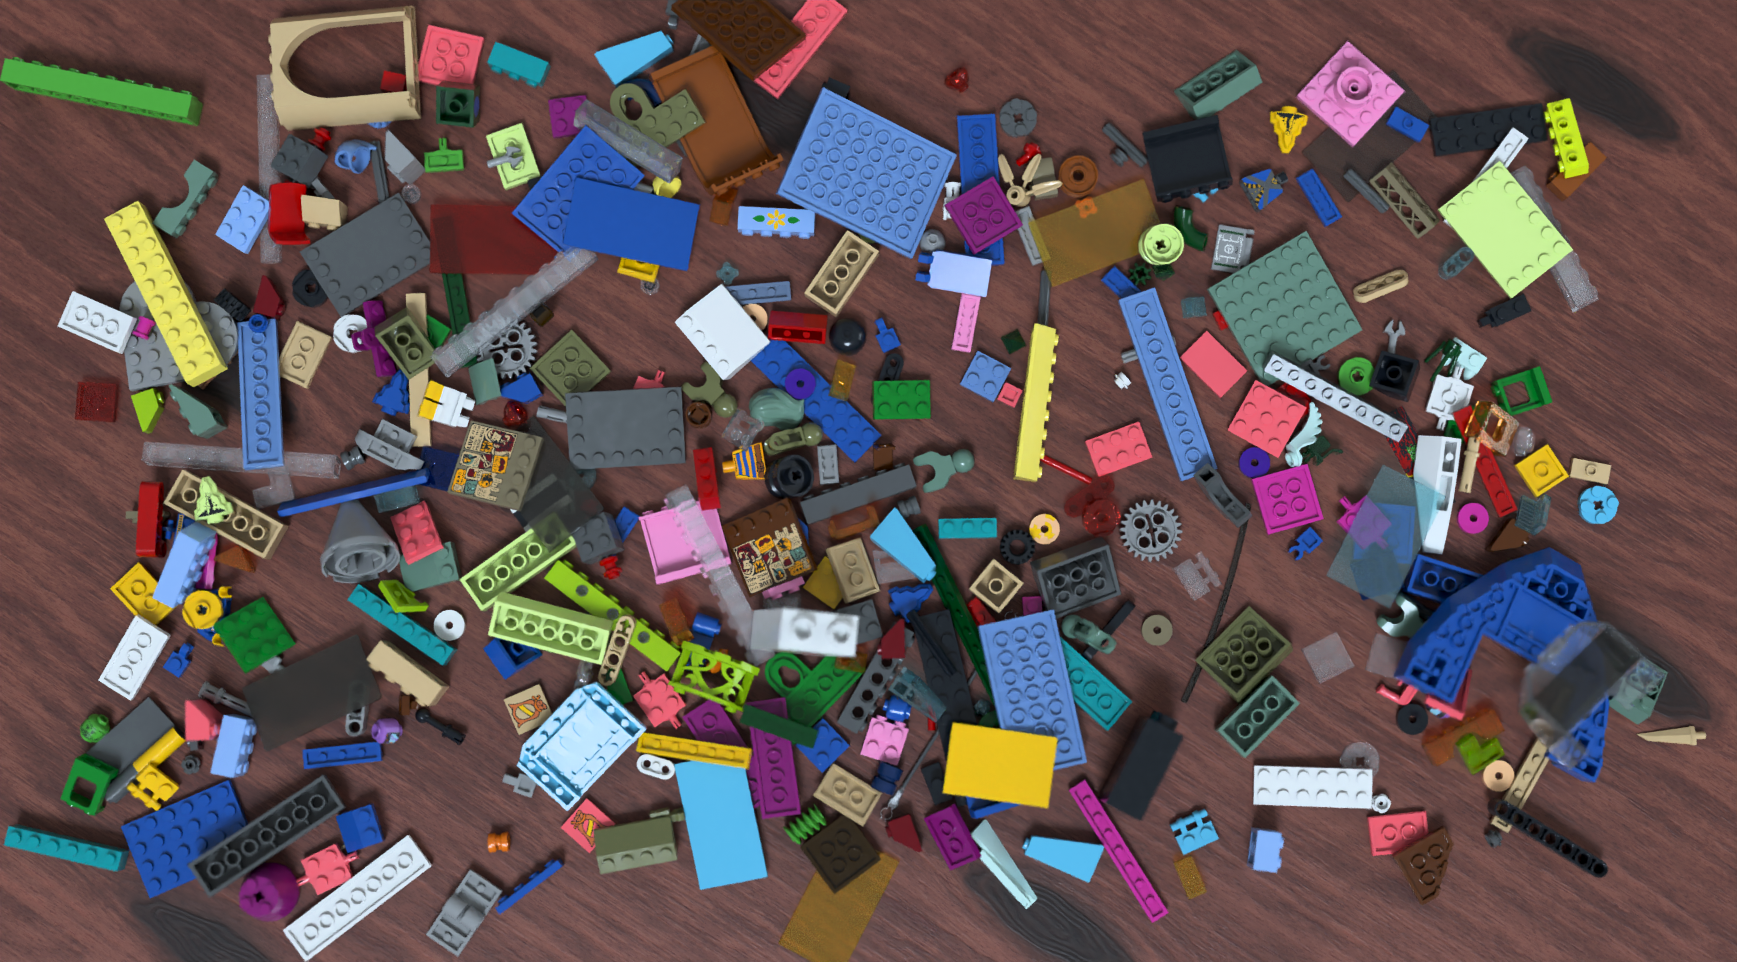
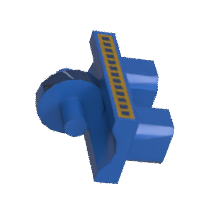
[162,513,195,547]

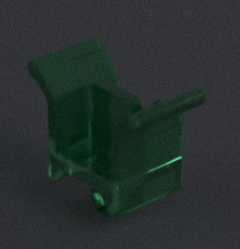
[1301,424,1343,466]

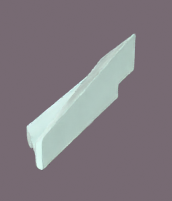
[970,819,1037,909]

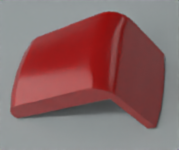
[268,182,310,245]

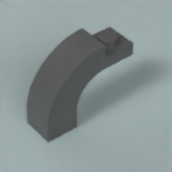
[1193,463,1252,528]

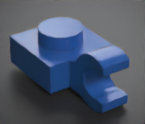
[875,318,901,354]
[163,643,194,678]

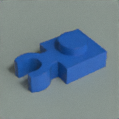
[1287,527,1323,561]

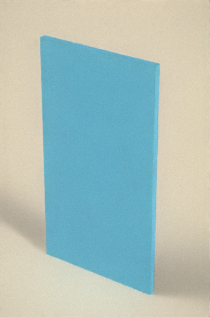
[674,761,768,890]

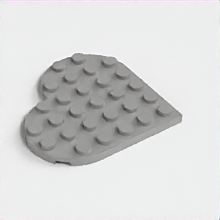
[119,281,238,392]

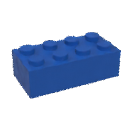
[1402,554,1483,604]

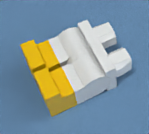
[417,380,475,428]

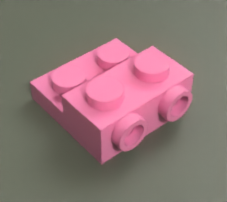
[860,715,909,766]

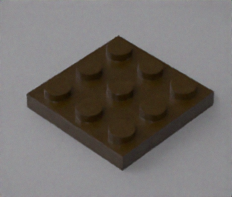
[800,815,881,894]

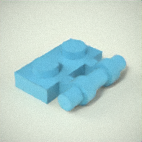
[1170,809,1219,855]

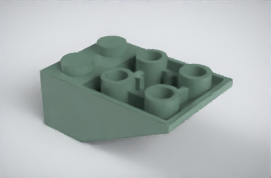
[169,384,228,439]
[1608,651,1668,725]

